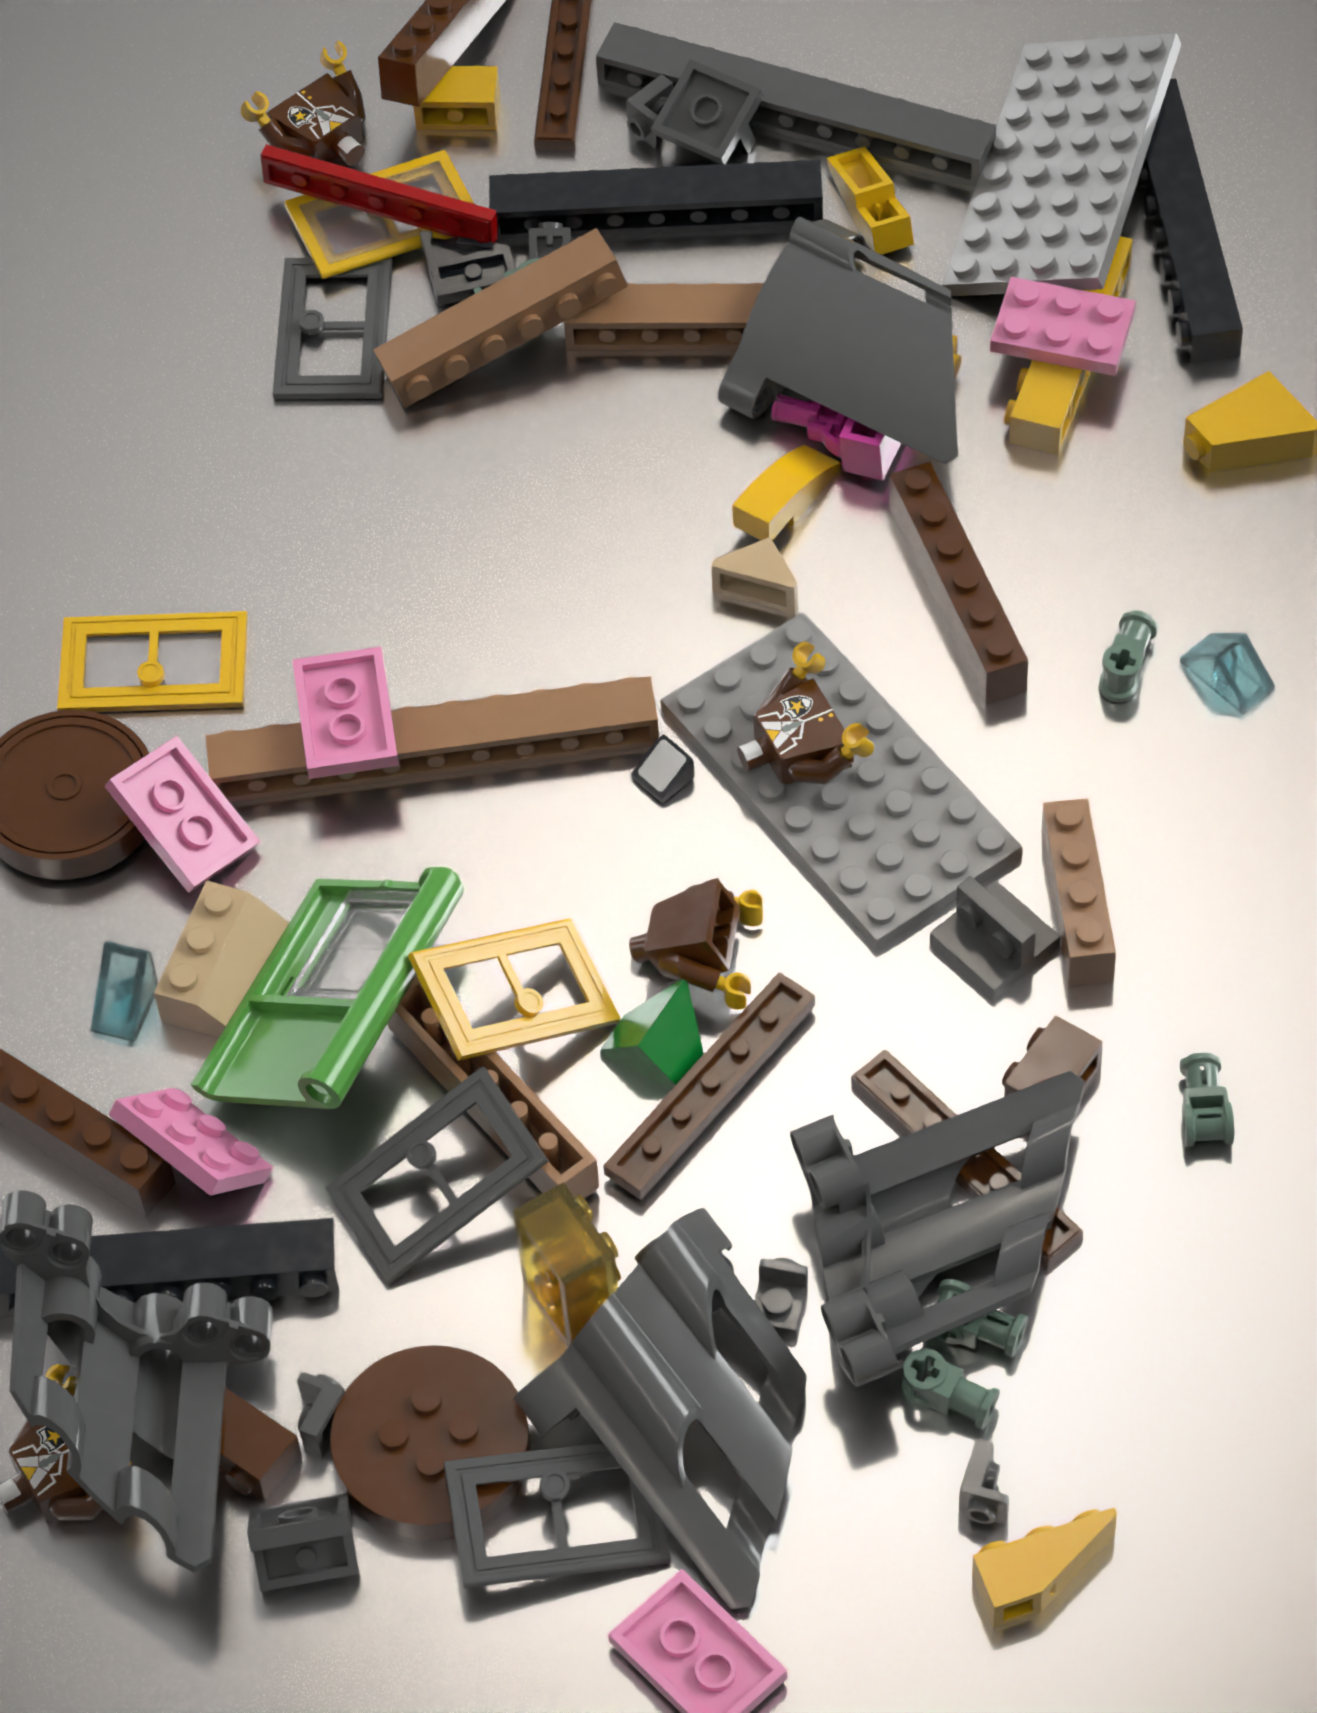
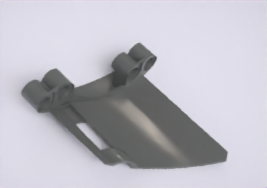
[718,217,959,465]

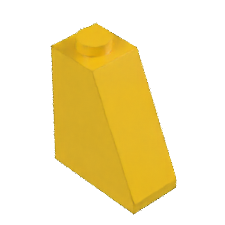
[1183,371,1317,472]

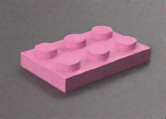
[990,277,1136,376]
[292,646,399,779]
[104,736,260,893]
[109,1088,273,1196]
[608,1569,788,1713]

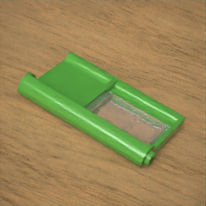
[191,866,464,1109]

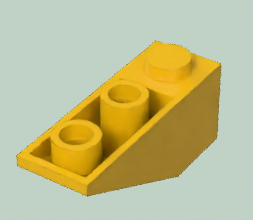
[972,1507,1117,1628]

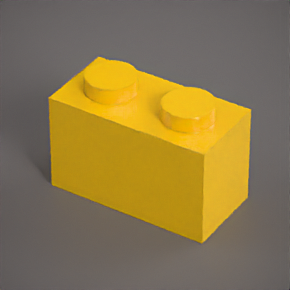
[413,66,500,131]

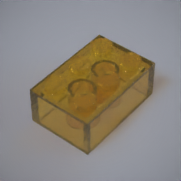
[513,1182,622,1347]

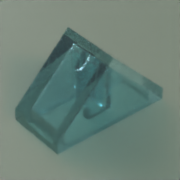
[1179,632,1275,715]
[90,941,159,1042]

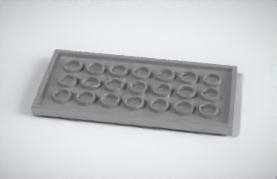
[942,33,1181,296]
[661,612,1023,950]

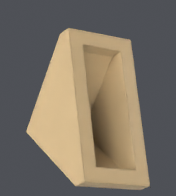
[711,537,798,614]

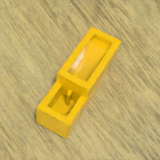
[827,146,914,255]
[732,444,841,541]

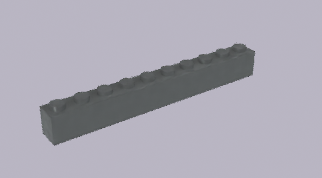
[596,22,996,187]

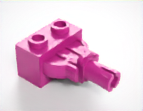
[771,394,901,480]

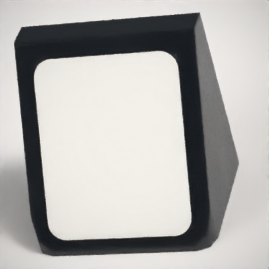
[631,734,695,803]

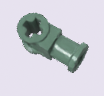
[1098,610,1159,702]
[1179,1052,1235,1147]
[934,1279,1028,1357]
[902,1348,1001,1430]

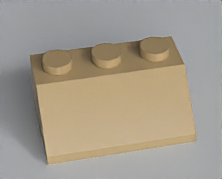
[154,881,289,1038]

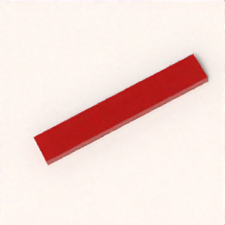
[260,144,498,243]

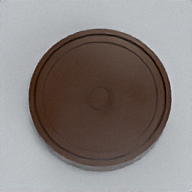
[0,710,149,880]
[330,1345,531,1542]

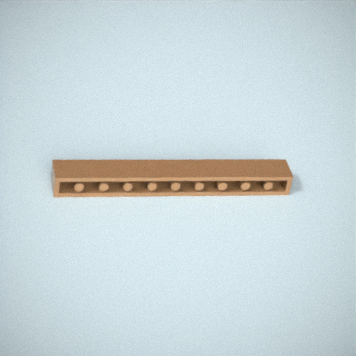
[205,676,659,802]

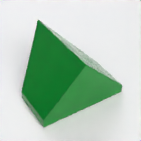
[600,979,704,1090]

